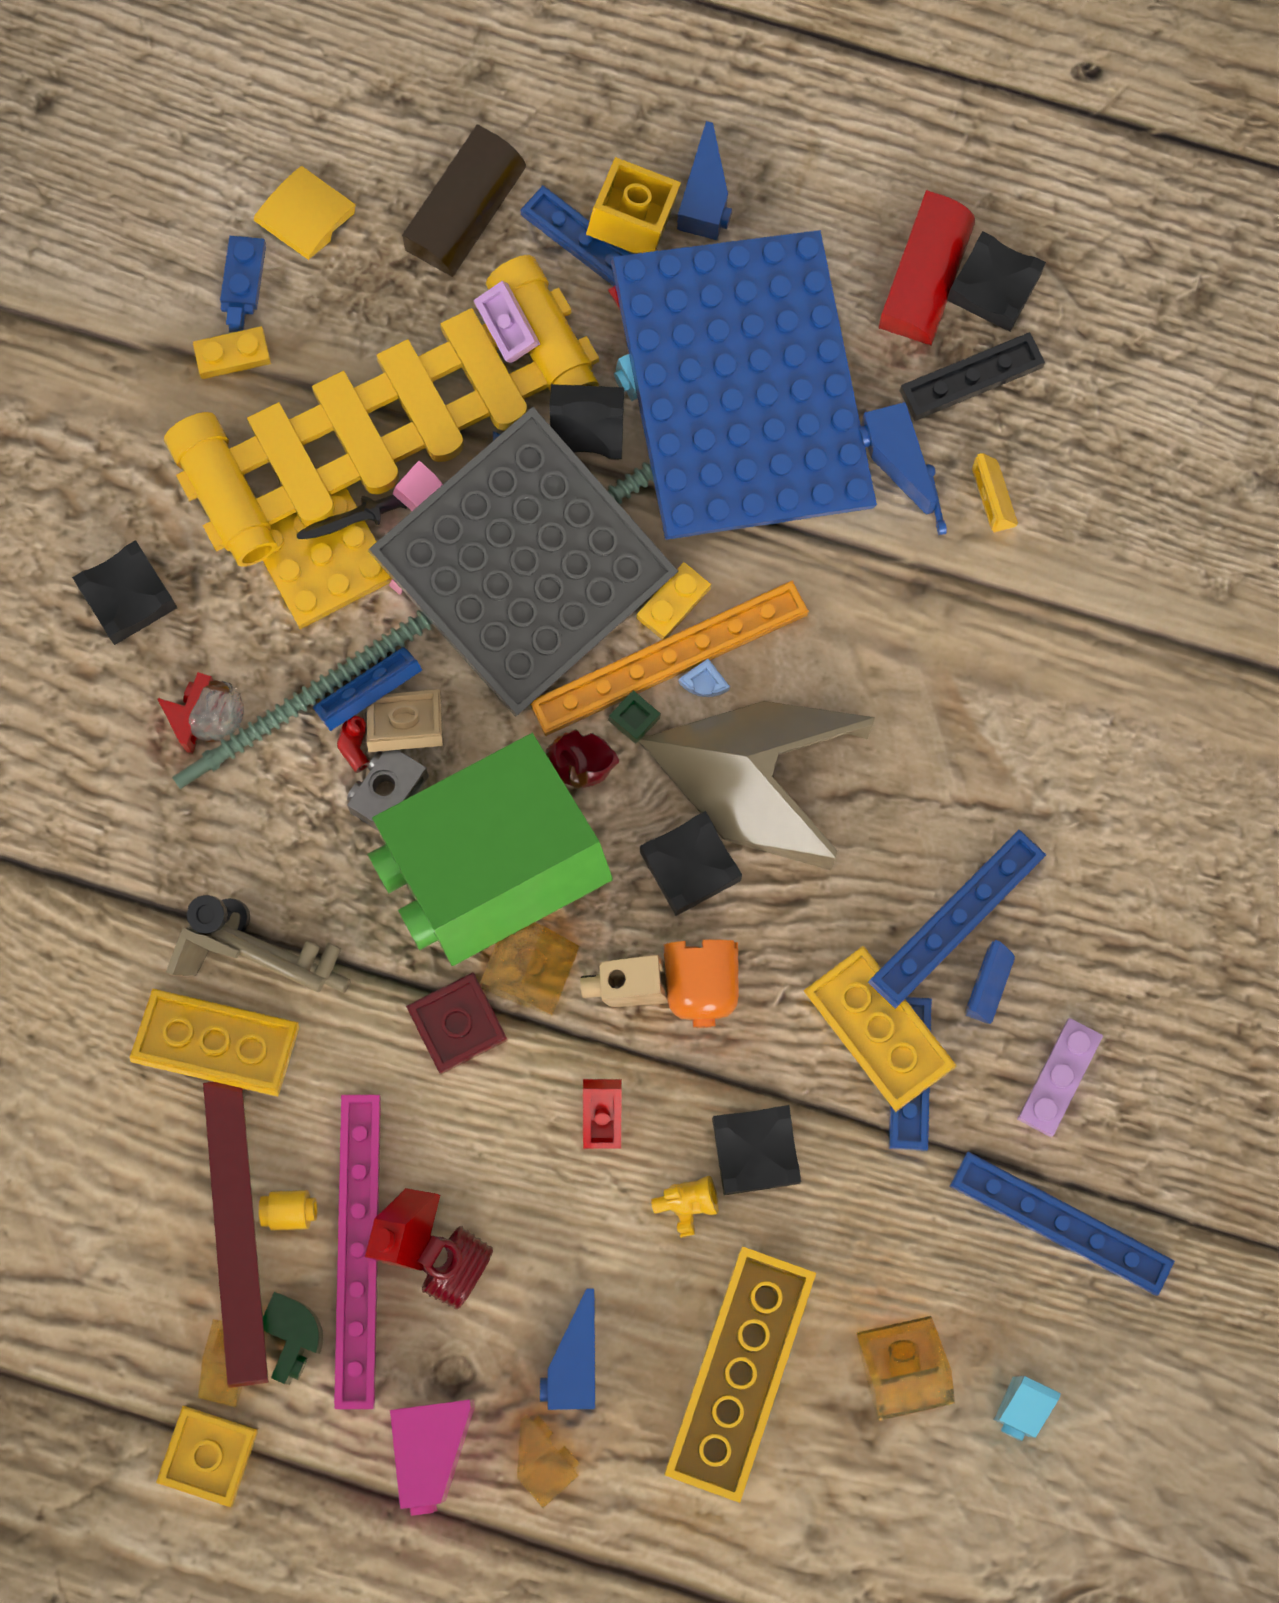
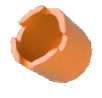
[663,940,739,1028]

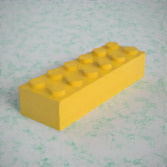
[664,1246,816,1503]

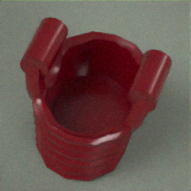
[418,1226,493,1310]

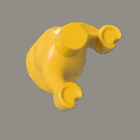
[651,1176,719,1238]

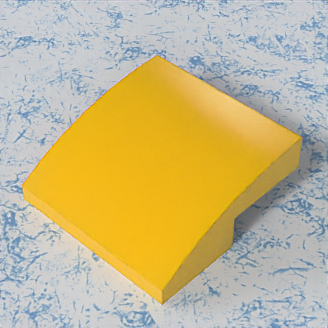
[254,166,356,260]

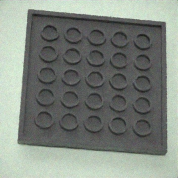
[368,407,678,717]

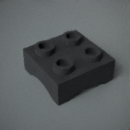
[947,231,1046,332]
[550,384,624,459]
[72,540,177,645]
[640,811,742,916]
[712,1105,802,1195]

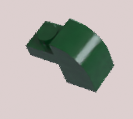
[263,1292,323,1385]

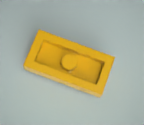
[193,326,271,379]
[636,562,711,640]

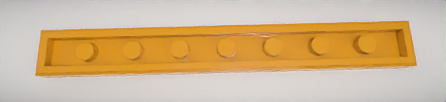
[530,580,809,736]

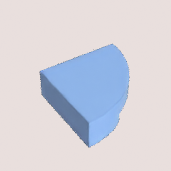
[678,659,730,697]

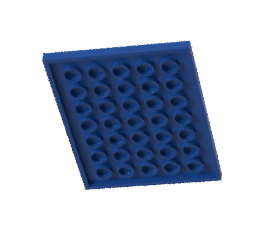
[611,230,877,540]

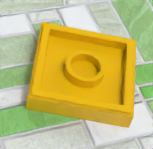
[156,1405,258,1507]

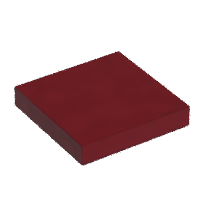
[406,972,508,1075]

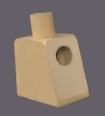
[580,955,668,1007]

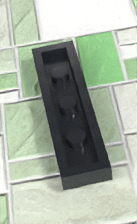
[899,332,1045,421]

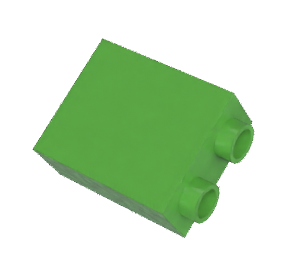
[367,732,613,966]

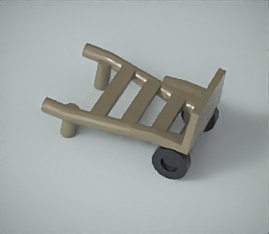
[166,895,350,993]

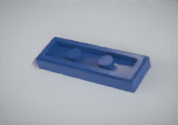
[313,647,422,731]

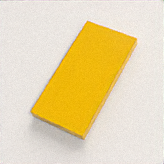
[803,945,957,1112]
[129,988,299,1097]

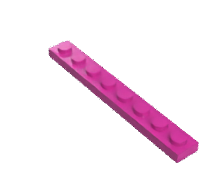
[334,1095,381,1409]

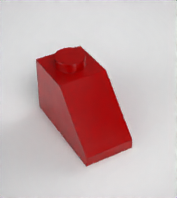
[365,1188,441,1271]

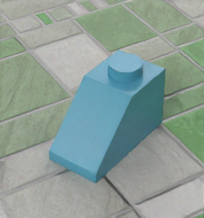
[994,1376,1061,1441]

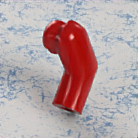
[337,716,370,773]

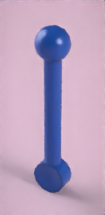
[926,464,947,535]

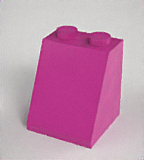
[390,1400,475,1516]

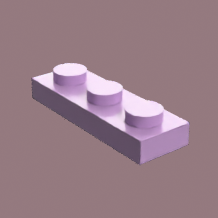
[1017,1018,1103,1137]

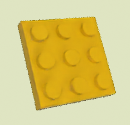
[262,488,392,630]

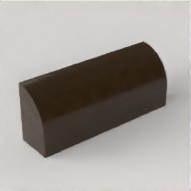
[402,124,526,277]

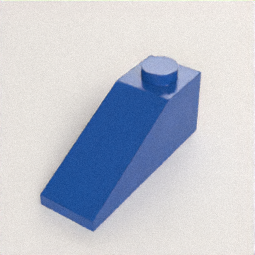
[677,121,732,240]
[859,402,937,515]
[540,1289,595,1410]

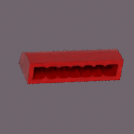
[878,190,975,346]

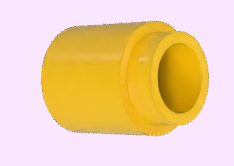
[259,1190,318,1231]

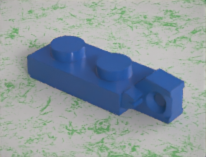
[220,235,266,332]

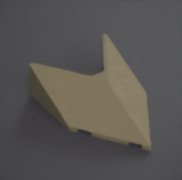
[638,701,875,870]

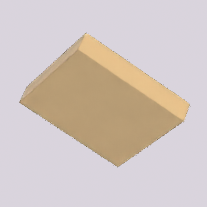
[367,689,443,752]

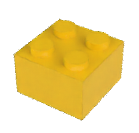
[586,157,681,254]

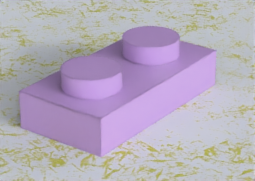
[473,281,540,363]

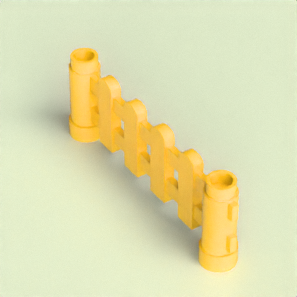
[164,255,599,567]

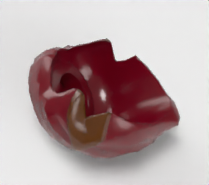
[545,729,619,789]

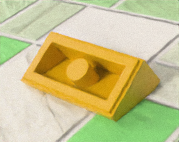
[972,453,1018,532]

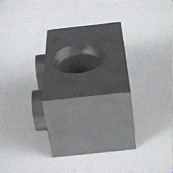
[347,750,429,831]

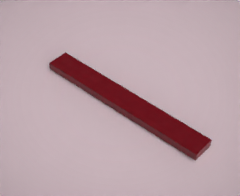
[203,1082,269,1388]

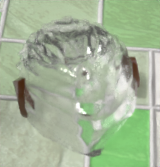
[188,680,244,742]

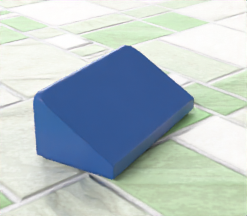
[964,940,1015,1024]

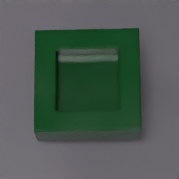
[608,690,661,744]

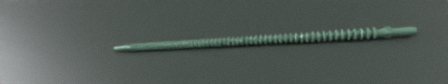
[172,462,654,789]

